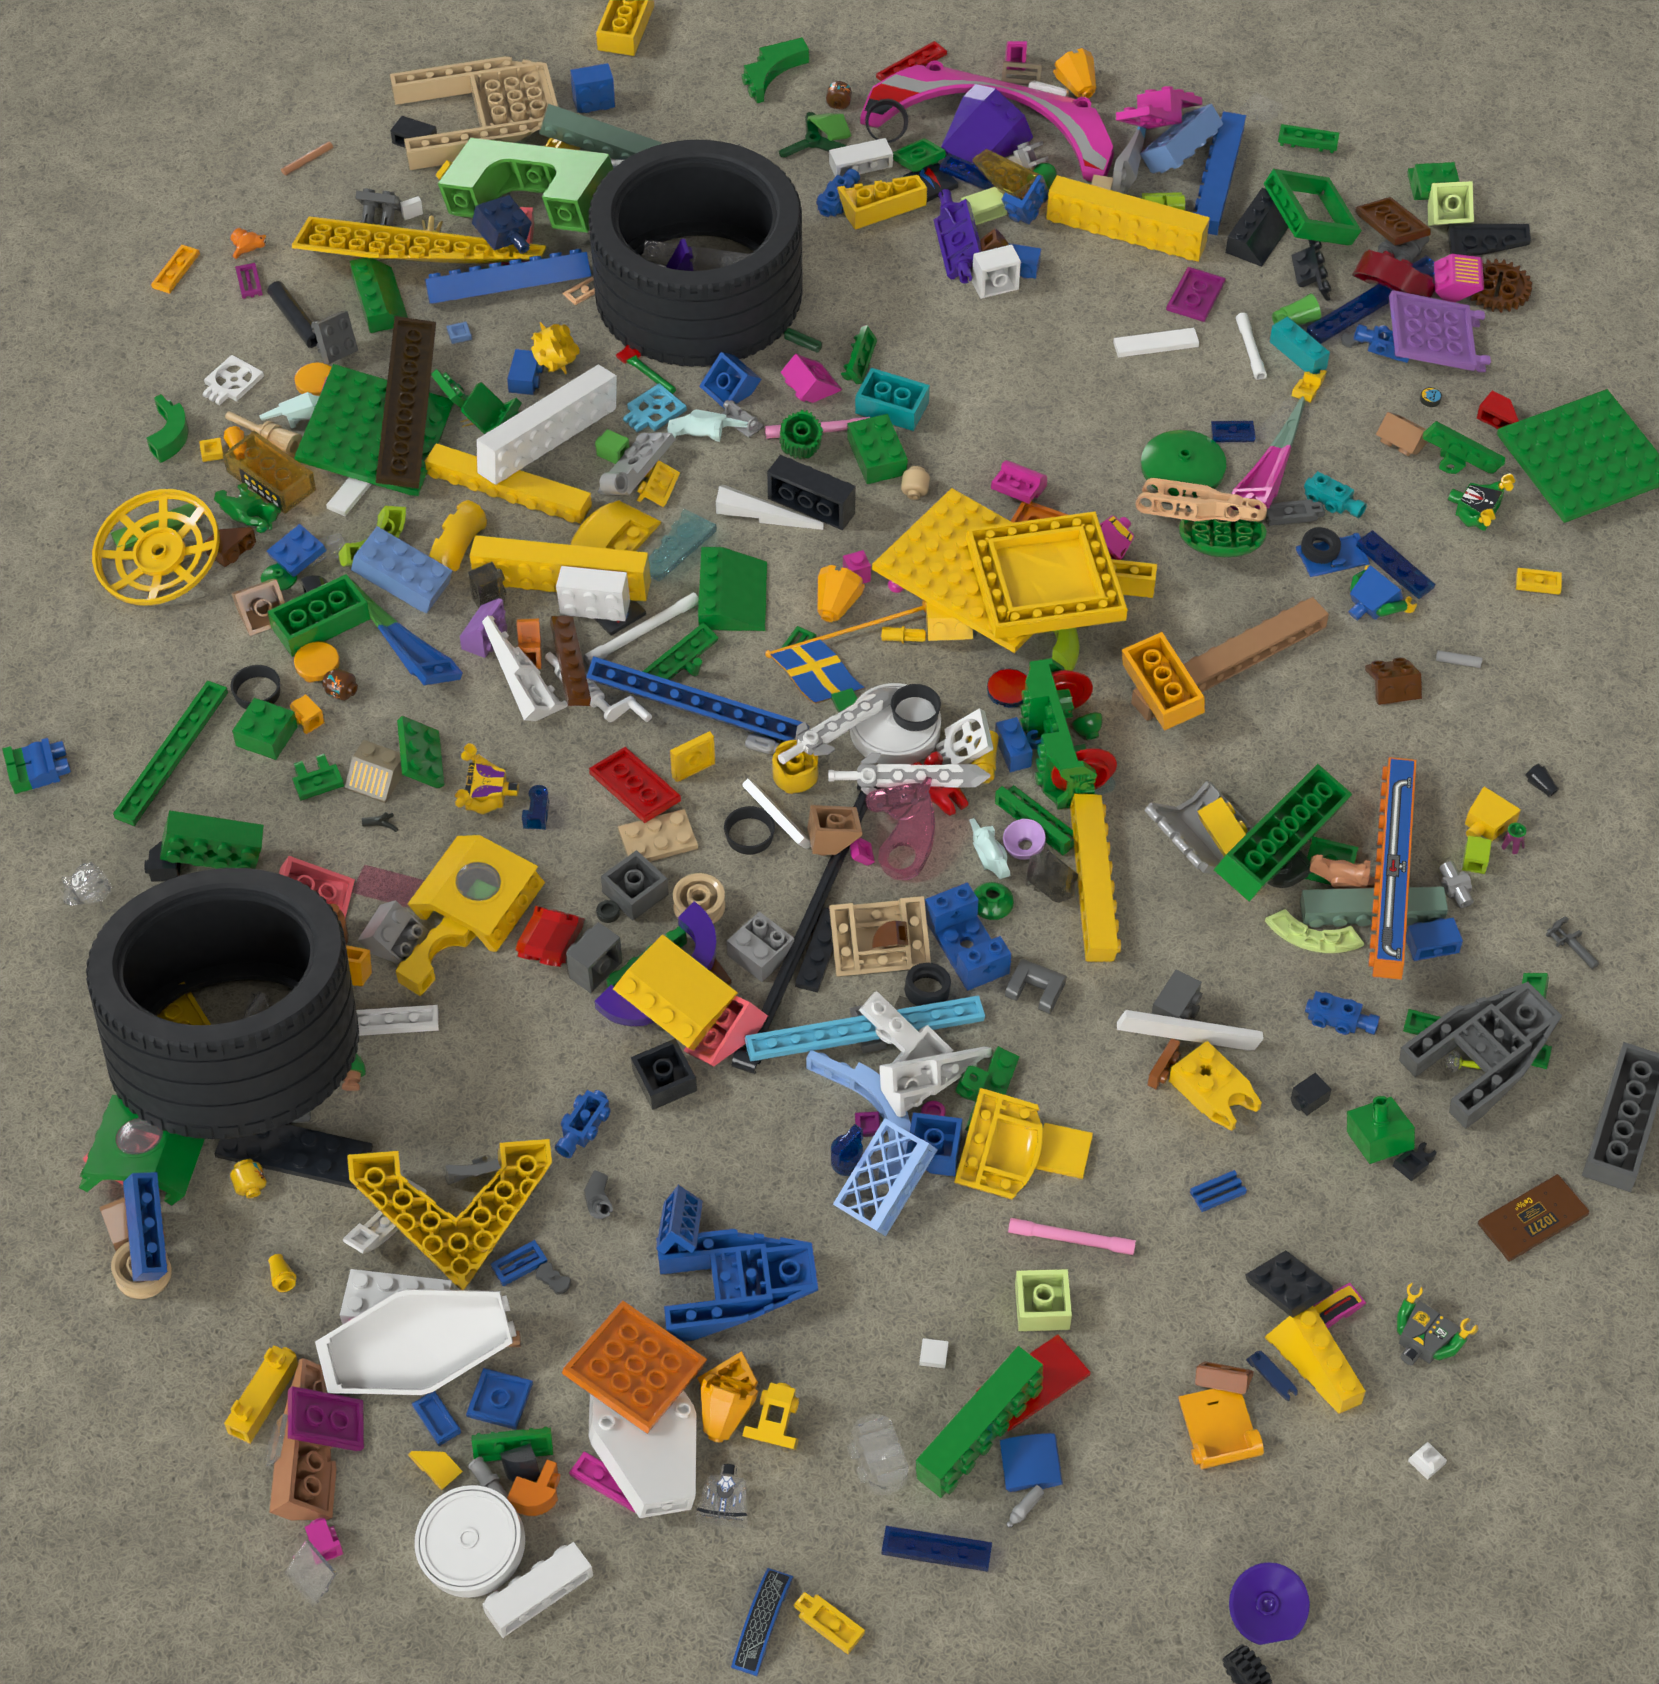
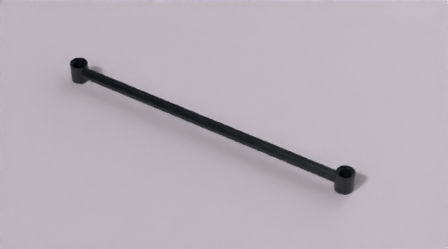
[731,784,884,1074]

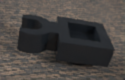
[1393,1142,1437,1182]

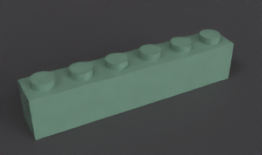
[539,104,662,160]
[1300,887,1448,928]

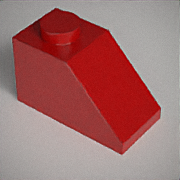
[1477,390,1519,429]

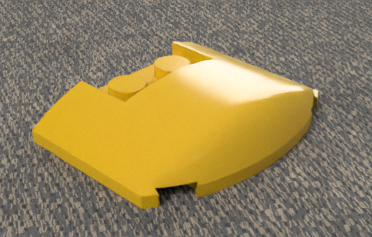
[571,500,661,551]
[954,1088,1043,1200]

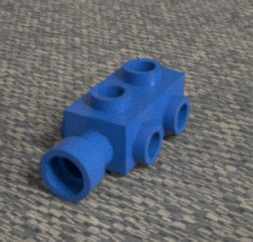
[816,169,860,217]
[1354,324,1409,363]
[1305,991,1380,1035]
[554,1090,611,1158]

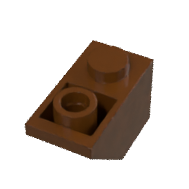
[204,527,256,567]

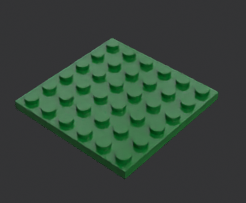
[294,364,454,497]
[1497,389,1659,523]

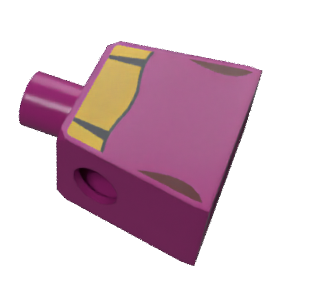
[1100,515,1134,560]

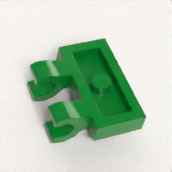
[292,754,344,801]

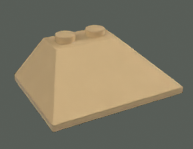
[829,896,931,977]

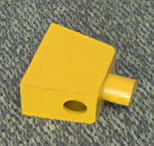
[1465,786,1521,841]

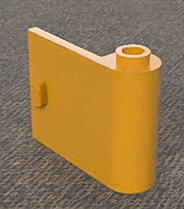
[1178,1389,1264,1469]

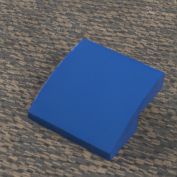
[1000,1433,1063,1492]

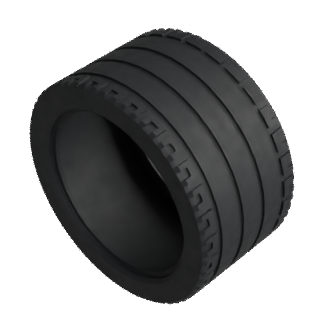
[589,139,803,367]
[86,868,360,1139]

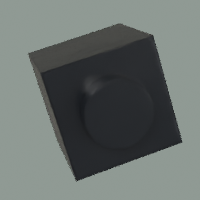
[1291,1072,1332,1116]

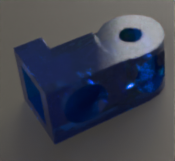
[522,785,550,830]

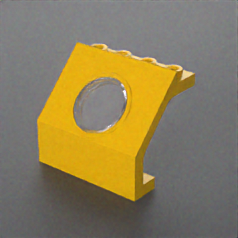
[408,835,545,952]

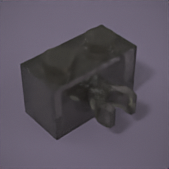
[468,562,507,609]
[1026,850,1078,903]

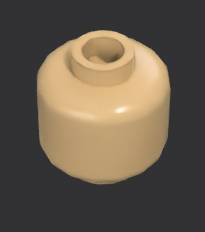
[901,466,930,500]

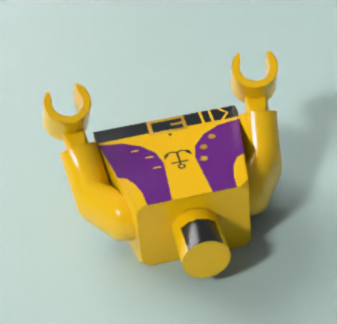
[455,743,519,815]

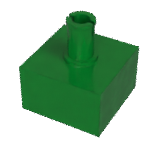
[1347,1096,1415,1164]

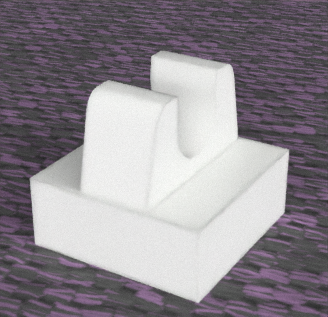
[1408,1442,1447,1480]

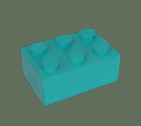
[855,368,930,431]

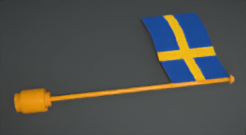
[765,601,926,703]

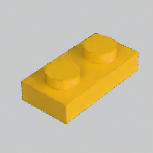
[1516,568,1562,595]

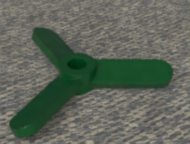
[779,112,847,157]

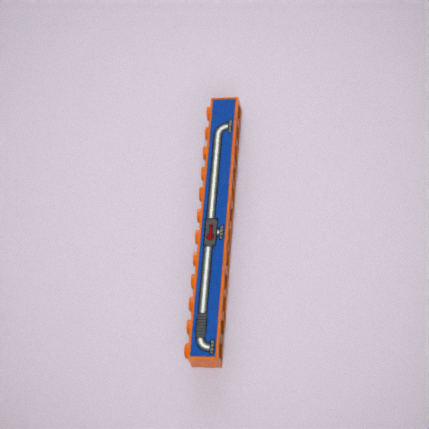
[1368,757,1416,980]

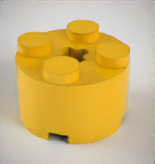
[772,740,818,794]

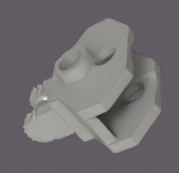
[1002,141,1049,172]

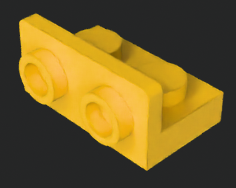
[637,460,680,507]

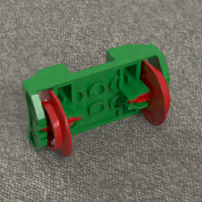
[1019,658,1117,810]

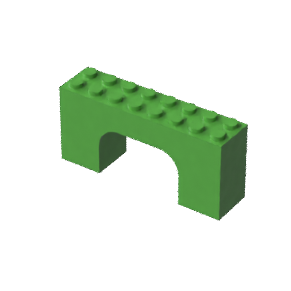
[438,138,613,233]

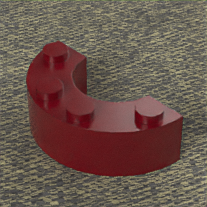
[1352,249,1435,298]

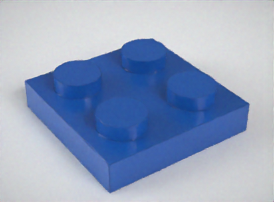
[267,524,327,578]

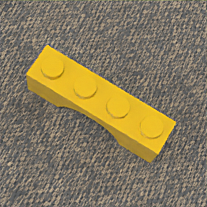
[396,916,477,996]

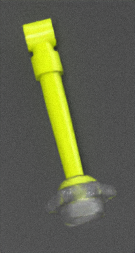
[1446,1051,1481,1073]

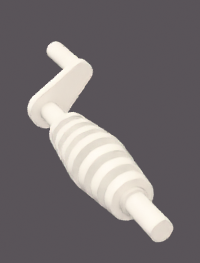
[545,652,652,722]

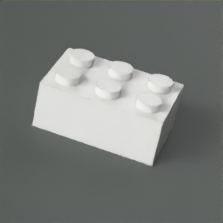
[556,566,630,621]

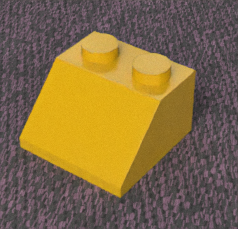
[926,602,973,641]

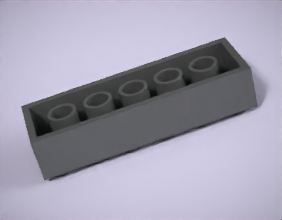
[1582,1042,1659,1192]

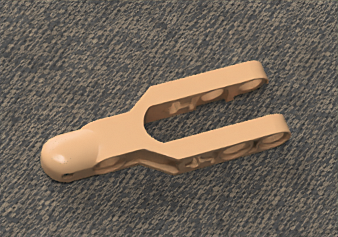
[1135,478,1267,522]

